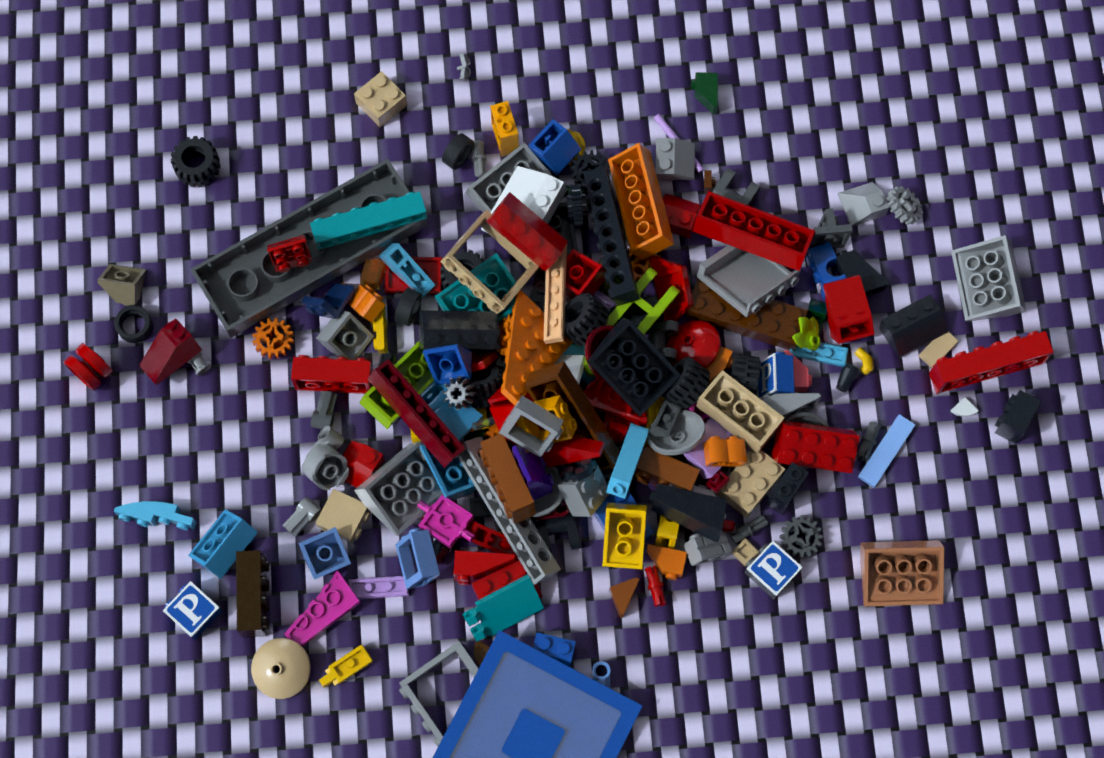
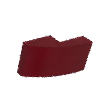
[701,470,730,494]

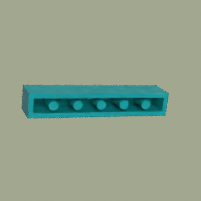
[310,191,427,250]

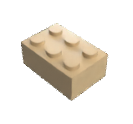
[717,449,785,518]

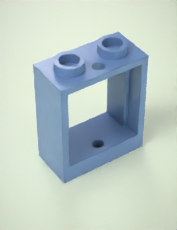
[395,528,440,589]

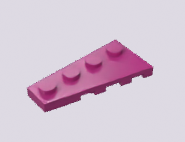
[284,570,361,647]

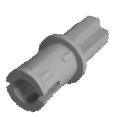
[472,140,486,178]

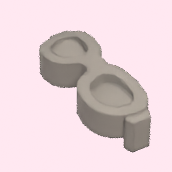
[457,53,471,80]

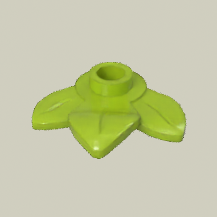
[792,317,820,351]

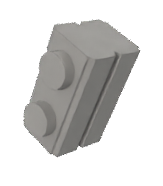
[684,532,732,566]

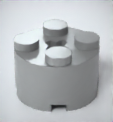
[302,444,349,490]

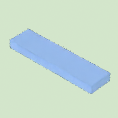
[858,414,915,488]

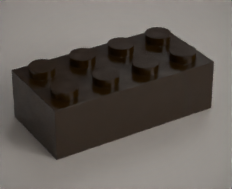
[236,550,270,638]

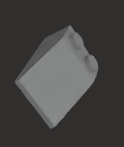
[760,393,821,419]

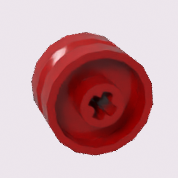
[63,343,113,391]

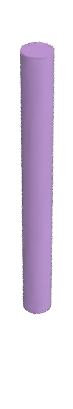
[654,114,704,173]

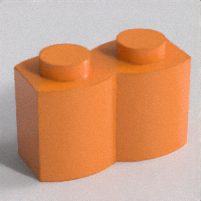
[347,284,386,323]
[703,436,747,467]

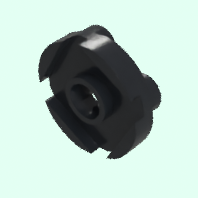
[558,458,598,483]

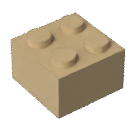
[354,71,407,127]

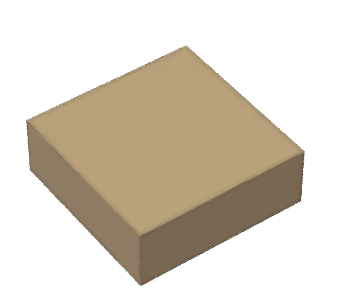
[732,538,759,566]

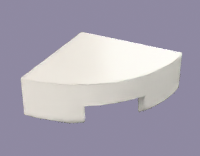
[950,398,979,417]

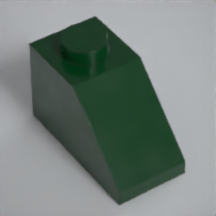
[691,72,718,114]

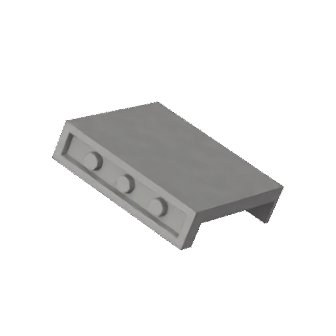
[697,245,801,317]

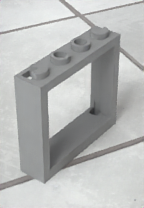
[399,641,478,747]

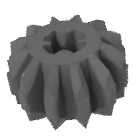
[442,376,477,410]

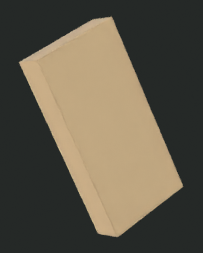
[918,332,958,368]

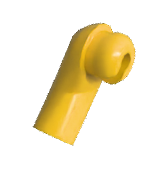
[854,347,874,375]

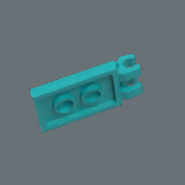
[462,574,544,642]

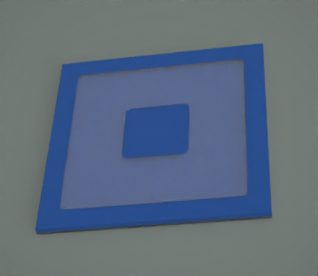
[432,630,642,758]

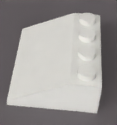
[481,166,567,234]

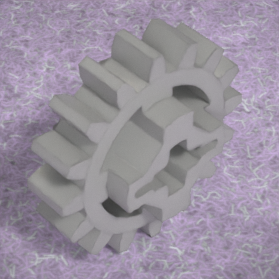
[886,186,923,225]

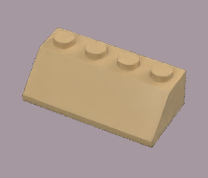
[696,370,784,454]

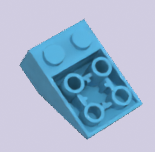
[420,381,483,441]

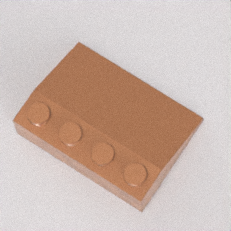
[860,540,944,606]

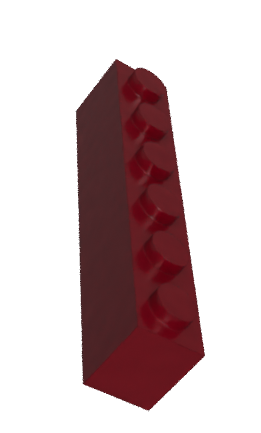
[367,359,466,468]

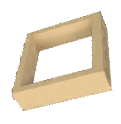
[440,210,539,314]

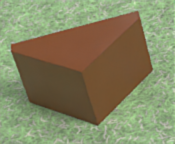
[609,577,639,618]

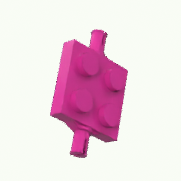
[417,495,475,549]

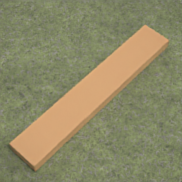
[544,244,567,344]

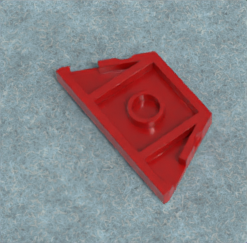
[650,256,693,321]
[583,377,647,425]

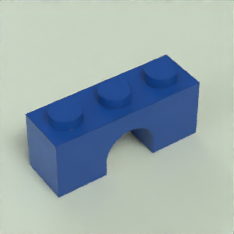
[806,242,846,300]

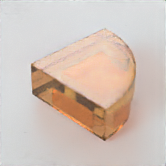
[474,641,489,666]

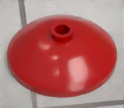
[666,320,721,368]

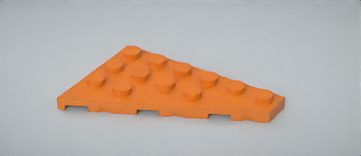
[501,290,573,406]

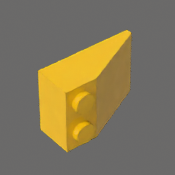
[602,503,647,569]

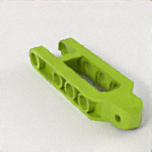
[583,267,680,377]

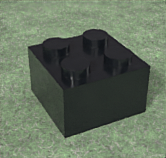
[994,390,1041,444]

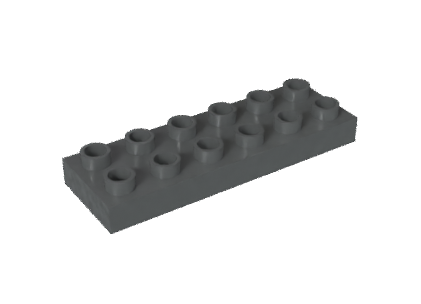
[190,159,427,338]

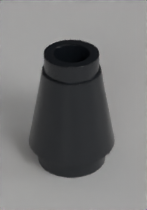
[835,363,860,393]

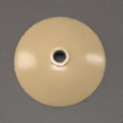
[251,638,311,699]

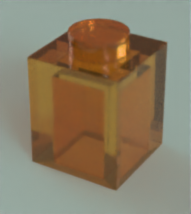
[360,258,386,290]

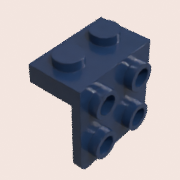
[301,283,356,319]

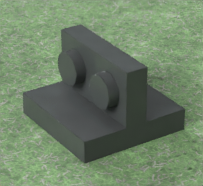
[808,208,853,250]

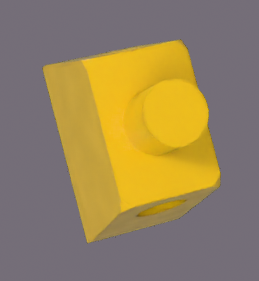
[655,515,679,549]

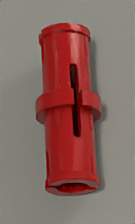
[644,565,667,607]

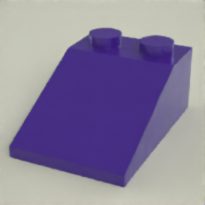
[512,445,554,501]

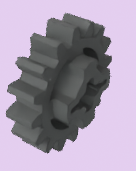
[779,515,823,559]

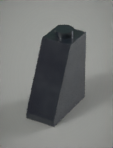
[835,250,889,297]

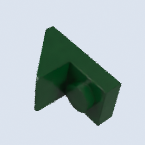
[806,299,827,337]

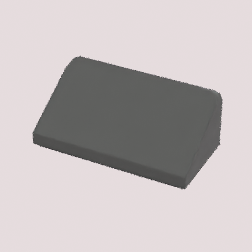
[648,400,682,438]

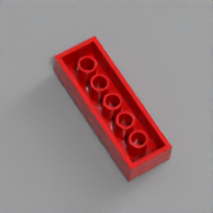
[692,191,815,271]
[929,331,1054,394]

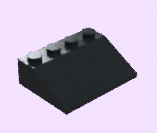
[587,318,681,417]

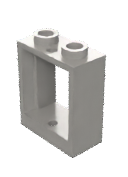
[499,396,564,457]

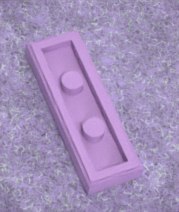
[348,576,409,600]

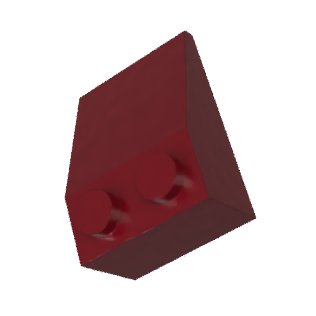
[139,318,202,385]

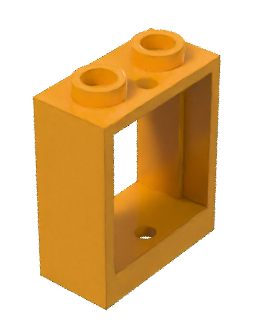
[490,101,519,157]
[516,395,577,442]

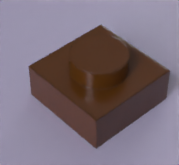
[704,170,716,195]

